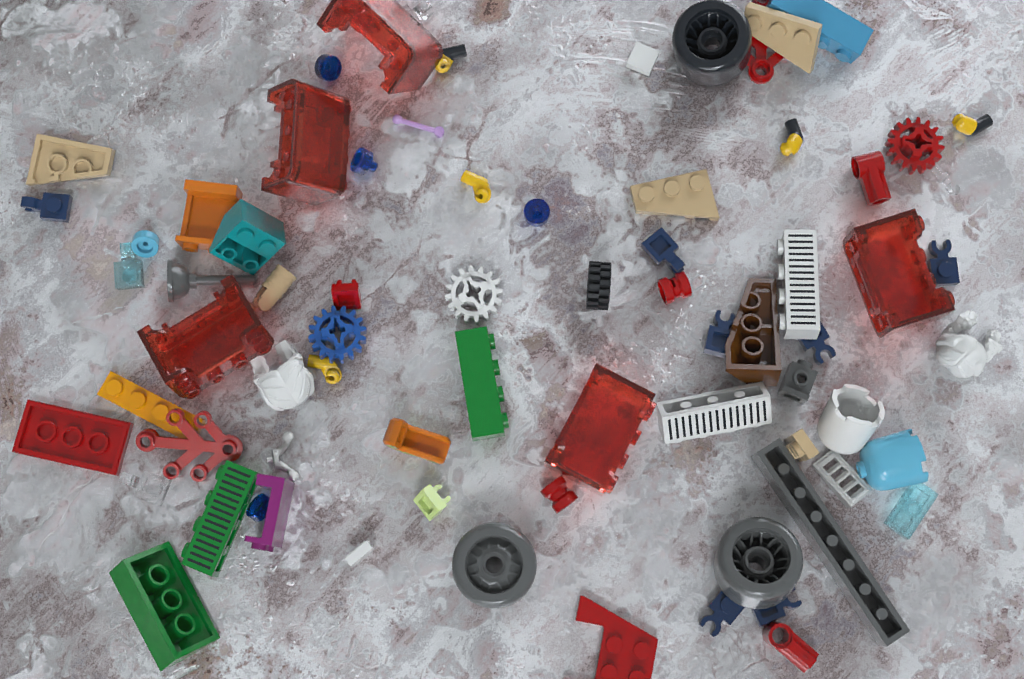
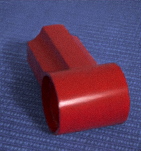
[851,151,891,206]
[762,621,819,673]

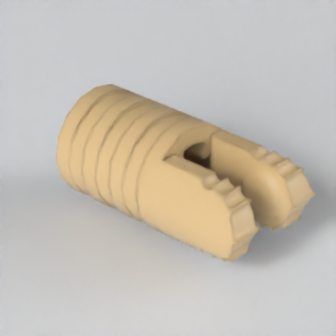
[252,264,297,312]

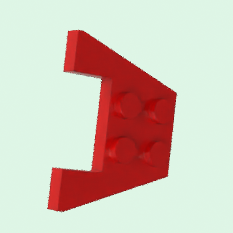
[575,595,658,679]

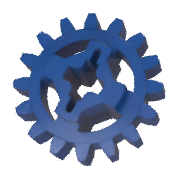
[308,305,367,364]

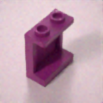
[244,473,295,552]

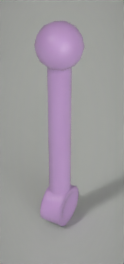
[392,114,444,138]

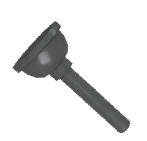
[167,260,256,302]

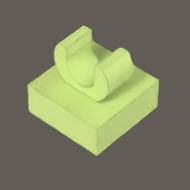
[413,484,451,521]

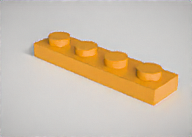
[97,371,206,439]

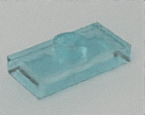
[883,483,939,540]

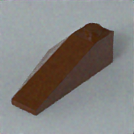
[725,278,782,387]

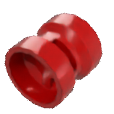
[657,271,692,305]
[540,475,578,514]

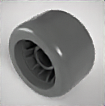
[714,517,803,609]
[452,522,537,608]

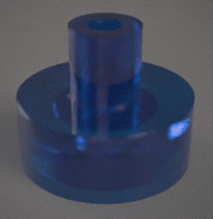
[314,54,342,81]
[350,147,378,175]
[524,199,550,227]
[246,493,270,522]

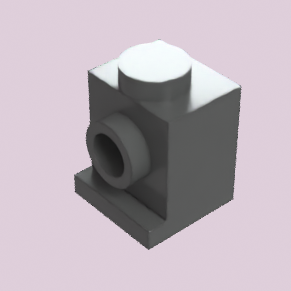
[777,359,818,404]

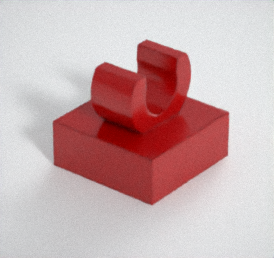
[331,279,362,310]

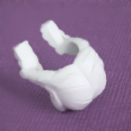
[936,310,1003,379]
[249,340,315,411]

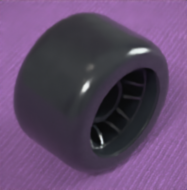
[672,0,752,86]

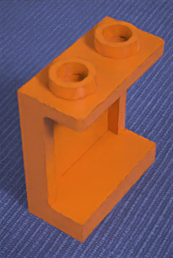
[175,179,243,253]

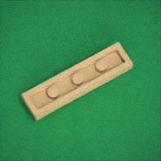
[784,429,819,462]

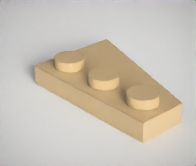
[744,2,823,74]
[26,134,116,186]
[629,169,720,221]

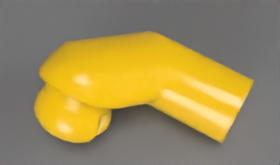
[461,170,491,203]
[307,354,342,384]

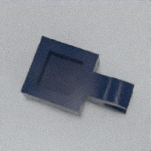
[20,192,73,223]
[641,227,685,275]

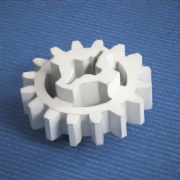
[445,265,503,324]

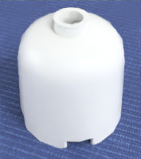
[817,384,885,455]

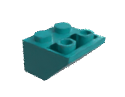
[209,199,286,275]

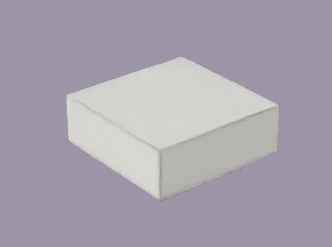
[626,41,660,76]
[345,541,375,567]

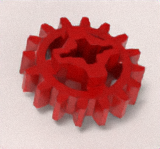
[884,117,945,175]

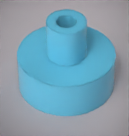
[131,230,160,258]

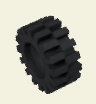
[586,261,611,311]

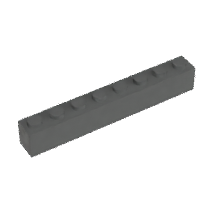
[751,438,910,647]

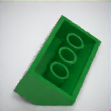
[109,541,220,672]

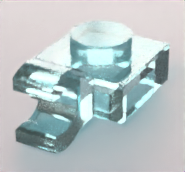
[113,242,145,290]

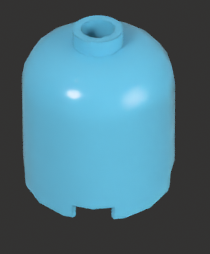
[856,429,929,491]

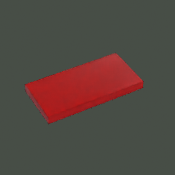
[12,399,134,476]

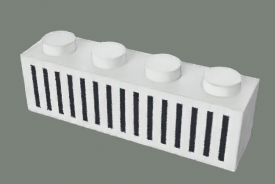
[777,229,820,339]
[656,381,772,444]

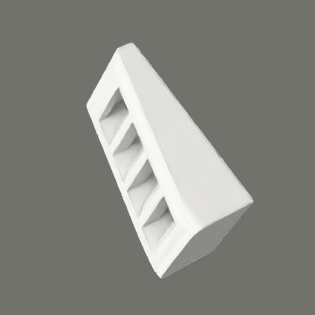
[812,450,872,509]

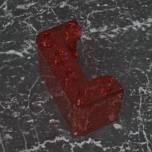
[316,0,443,94]
[261,79,351,205]
[843,209,955,338]
[137,274,274,399]
[544,363,657,496]

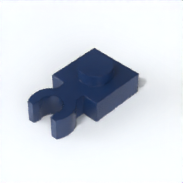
[927,239,960,287]
[703,310,735,358]
[797,321,836,365]
[751,587,802,627]
[699,590,745,637]

